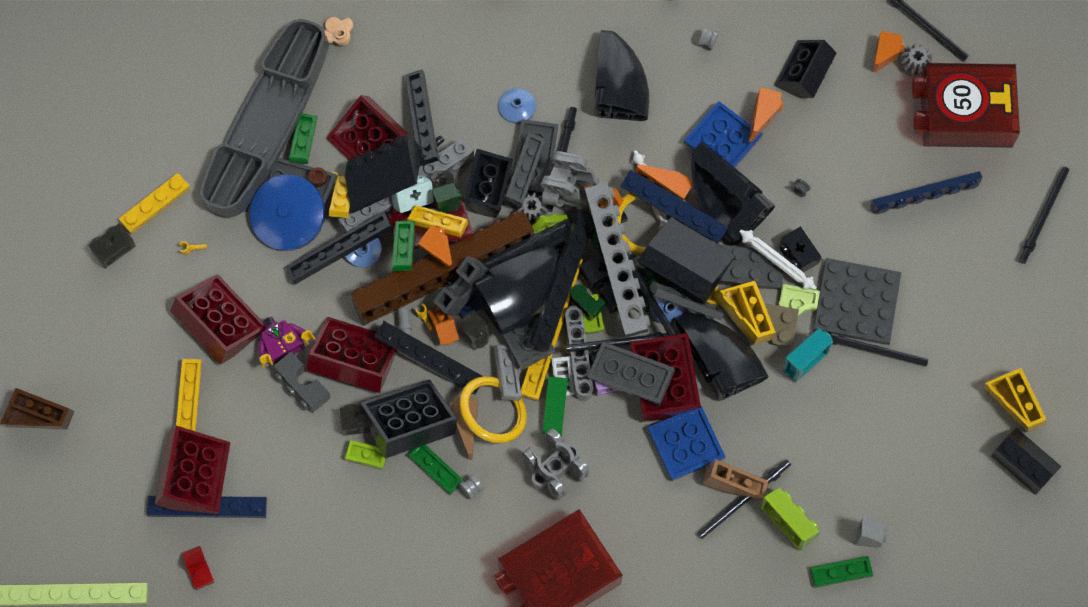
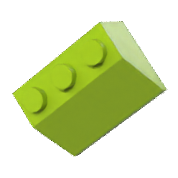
[760,488,820,551]

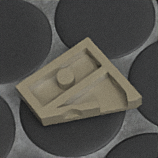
[764,303,799,347]

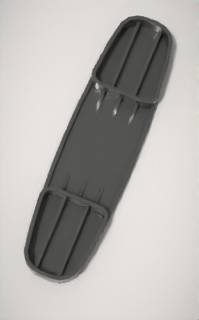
[200,19,329,217]

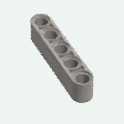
[565,306,593,401]

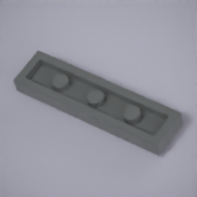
[504,132,546,206]
[650,281,724,320]

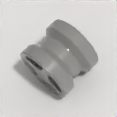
[699,27,719,50]
[459,474,484,499]

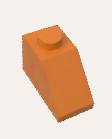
[872,31,905,72]
[418,225,452,268]
[427,307,459,345]

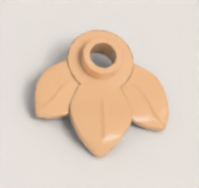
[324,17,353,46]

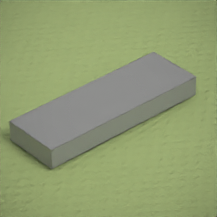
[494,345,522,401]

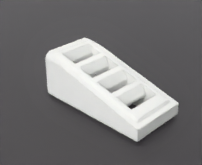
[552,356,575,396]

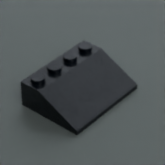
[345,133,422,213]
[638,218,736,304]
[360,379,457,459]

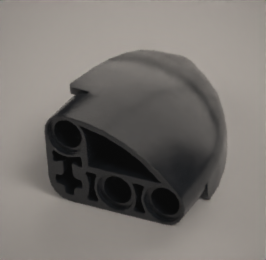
[594,30,649,121]
[691,142,775,246]
[473,246,561,336]
[674,313,769,401]

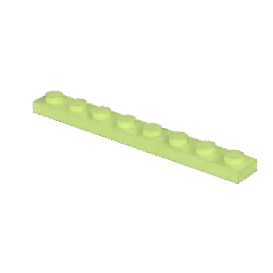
[0,583,148,607]

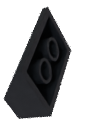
[775,40,837,98]
[463,149,513,218]
[991,428,1062,494]

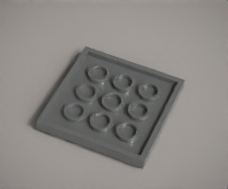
[813,258,901,345]

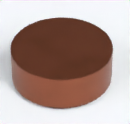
[308,167,328,187]

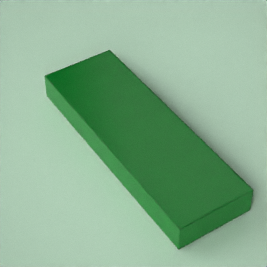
[289,114,318,164]
[392,221,415,271]
[542,376,568,437]
[408,445,464,495]
[810,556,873,588]

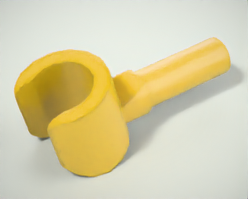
[179,241,207,255]
[415,304,434,331]

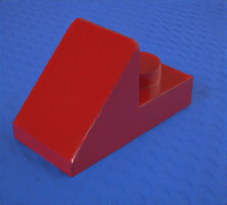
[182,546,215,590]

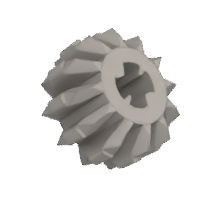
[901,44,933,76]
[516,192,548,223]

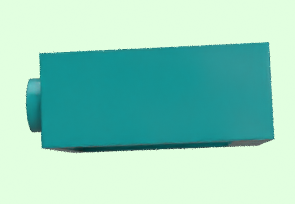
[782,328,833,383]

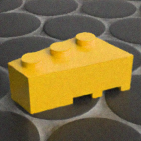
[716,281,776,346]
[985,368,1047,432]

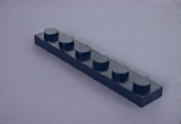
[620,170,728,244]
[870,171,983,213]
[147,496,267,518]

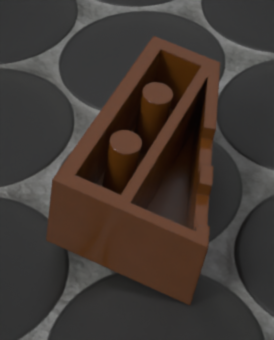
[0,388,75,430]

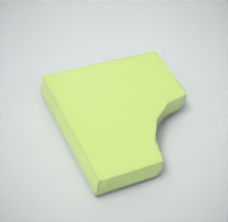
[779,284,820,317]

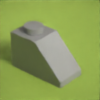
[856,517,887,548]

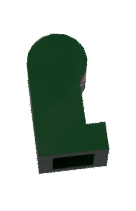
[570,284,606,321]

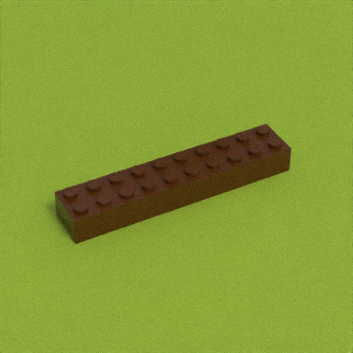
[351,211,534,326]

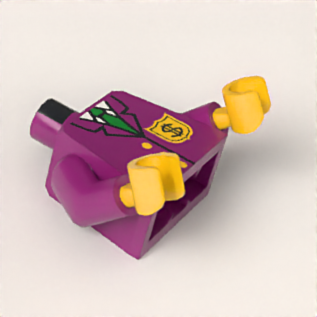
[258,317,316,369]

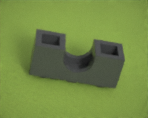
[433,256,490,316]
[273,352,330,413]

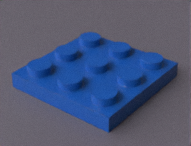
[684,101,763,167]
[648,406,726,481]

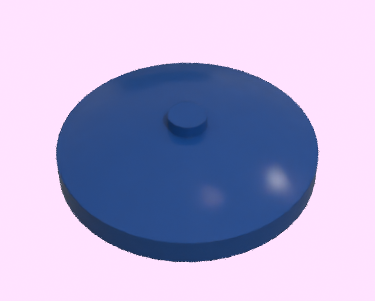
[250,175,325,251]

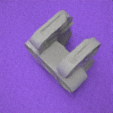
[540,151,600,213]
[522,428,589,501]

